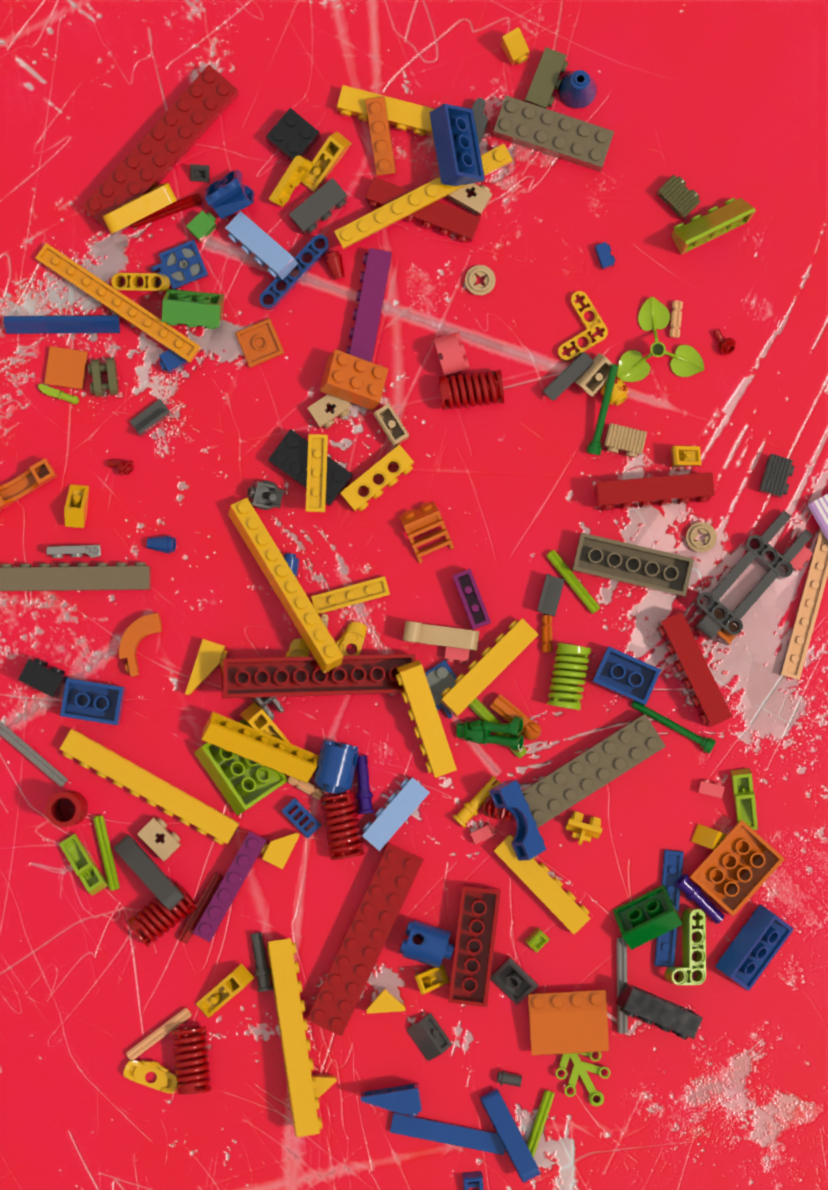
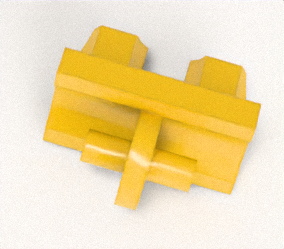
[565,811,603,845]

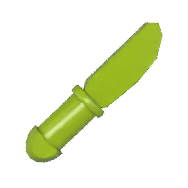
[38,384,79,404]

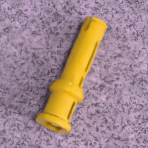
[452,776,501,828]

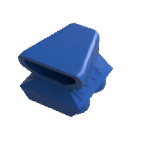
[205,169,255,219]

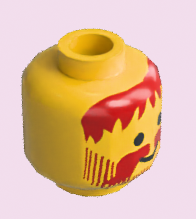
[600,377,629,406]

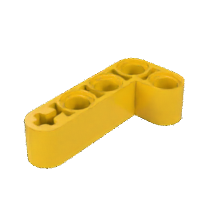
[102,182,177,234]

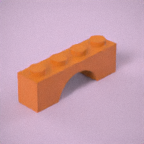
[0,458,58,511]

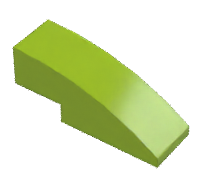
[730,768,758,830]
[59,834,109,896]

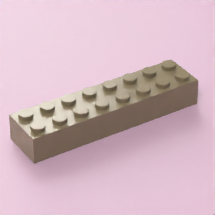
[522,714,666,828]

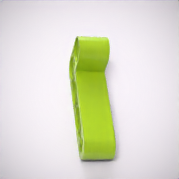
[665,908,706,985]

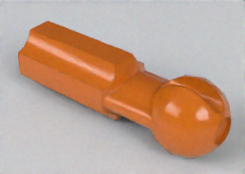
[490,694,541,740]

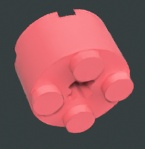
[433,332,470,376]

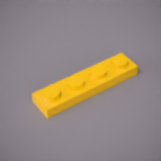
[306,434,328,513]
[311,576,390,615]

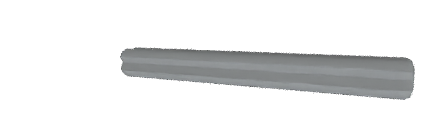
[0,721,68,787]
[616,937,628,1034]

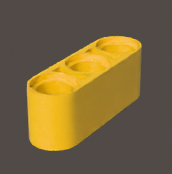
[111,273,170,291]

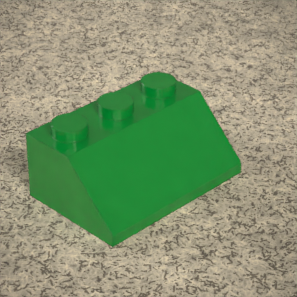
[613,885,683,950]

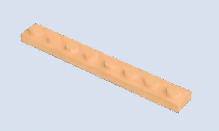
[780,528,828,680]

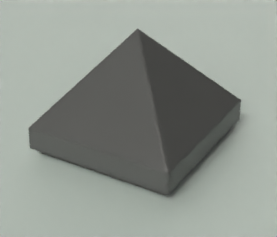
[190,164,210,182]

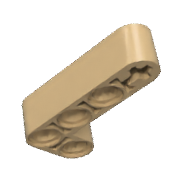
[403,621,479,651]

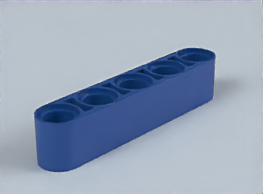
[259,234,329,311]
[479,1088,541,1183]

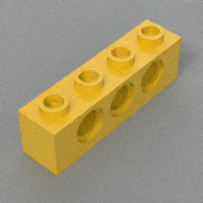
[340,444,414,512]

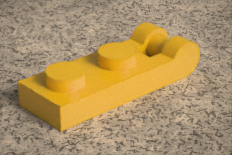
[269,156,312,207]

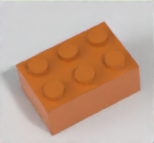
[320,349,388,410]

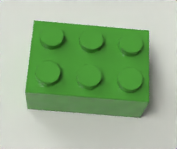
[162,289,225,329]

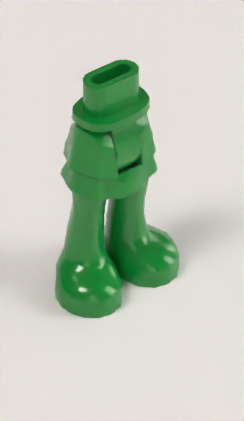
[457,716,524,752]

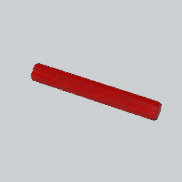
[131,193,202,228]
[178,873,223,943]

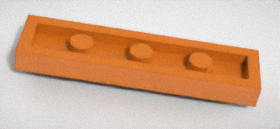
[365,96,396,176]

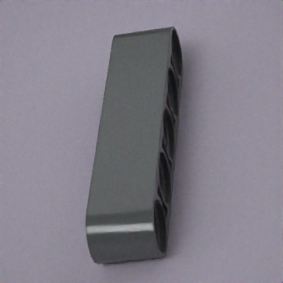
[113,834,185,911]

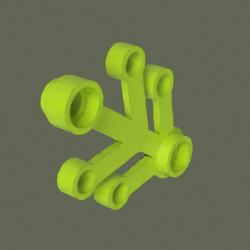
[555,1052,610,1106]

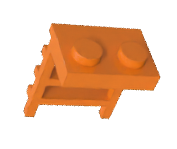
[399,502,454,563]

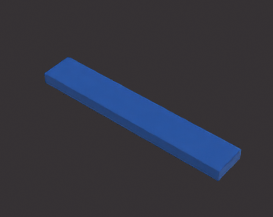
[3,315,121,334]
[654,850,684,967]
[390,1113,505,1155]

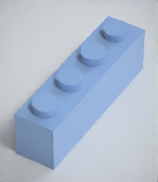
[225,211,298,280]
[362,777,430,851]

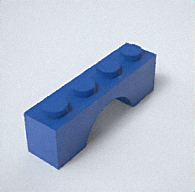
[489,780,547,861]

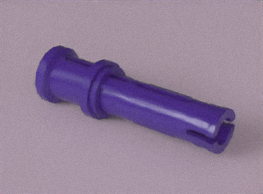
[356,755,375,814]
[674,874,725,924]

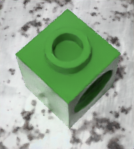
[186,210,217,243]

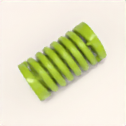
[546,643,591,710]

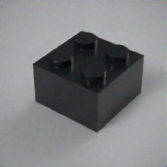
[266,108,320,162]
[18,657,68,698]

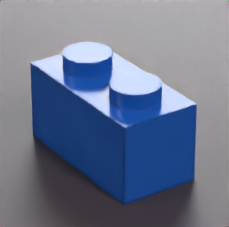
[594,242,615,270]

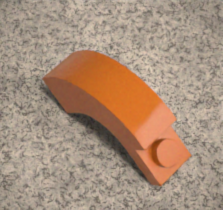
[119,613,163,677]

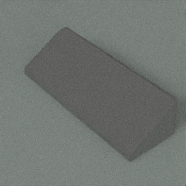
[542,352,594,401]

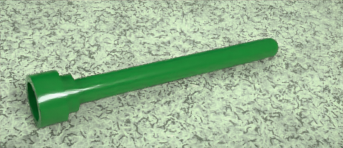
[586,364,618,455]
[631,701,716,754]

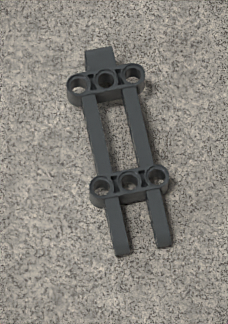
[693,510,813,641]

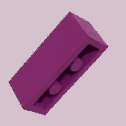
[452,569,491,630]

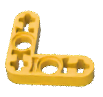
[558,291,608,361]

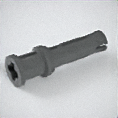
[250,932,273,992]

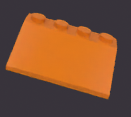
[690,820,785,917]
[528,990,609,1056]

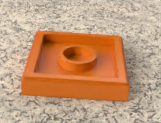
[235,318,285,368]
[44,346,88,390]

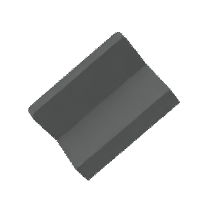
[130,399,172,437]
[536,574,565,617]
[407,1013,453,1061]

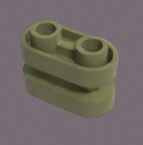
[88,357,119,397]

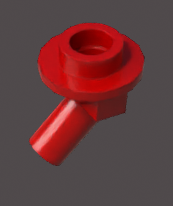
[713,329,736,355]
[107,459,134,476]

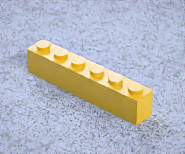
[337,85,434,139]
[440,618,539,717]
[396,660,457,778]
[201,712,319,783]
[493,834,591,934]

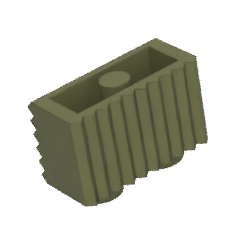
[656,175,701,220]

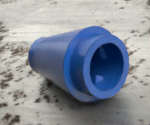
[147,535,176,554]

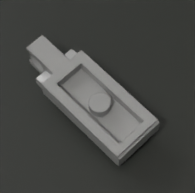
[46,545,101,558]

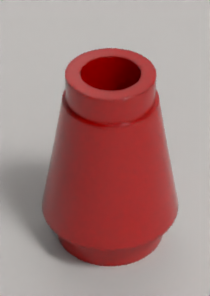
[324,250,345,280]

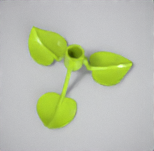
[617,297,704,382]

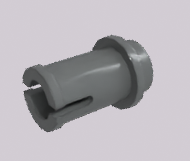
[497,1070,522,1087]

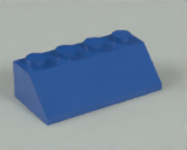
[429,103,485,186]
[715,904,794,991]

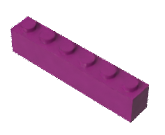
[346,248,392,362]
[193,830,268,942]

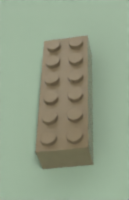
[493,95,614,172]
[572,532,694,597]

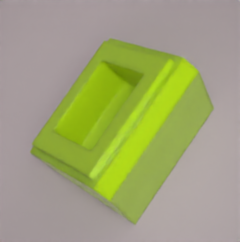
[524,927,550,953]

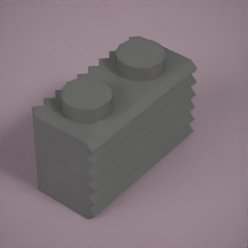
[758,454,795,498]

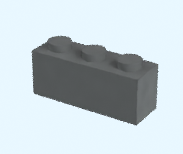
[289,178,348,235]

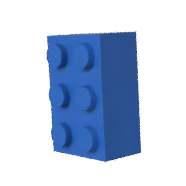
[591,646,661,705]
[60,678,126,725]

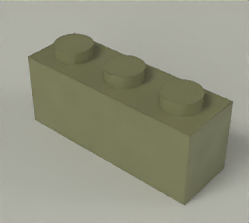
[525,47,568,109]

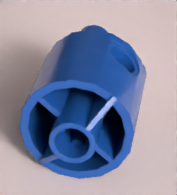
[314,740,359,794]
[399,920,455,968]

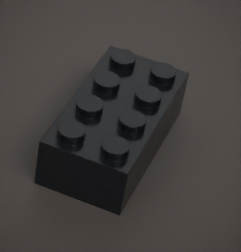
[268,429,353,507]
[616,982,703,1040]

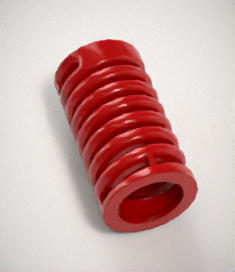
[439,369,505,410]
[46,791,88,827]
[320,792,365,860]
[127,881,198,947]
[172,1026,212,1095]

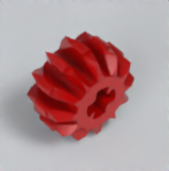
[483,796,513,821]

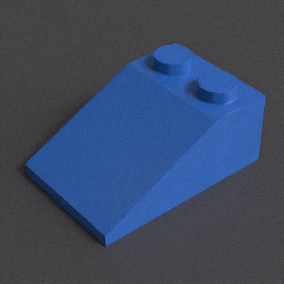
[360,1083,422,1117]

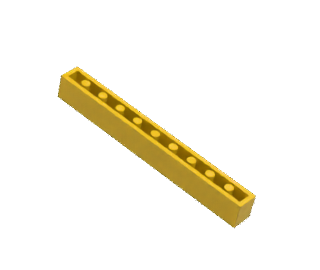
[228,498,344,673]
[60,729,240,845]
[267,938,322,1137]

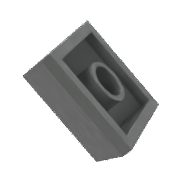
[490,956,538,1005]

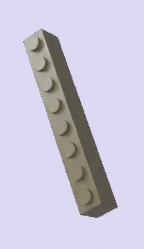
[0,562,151,592]

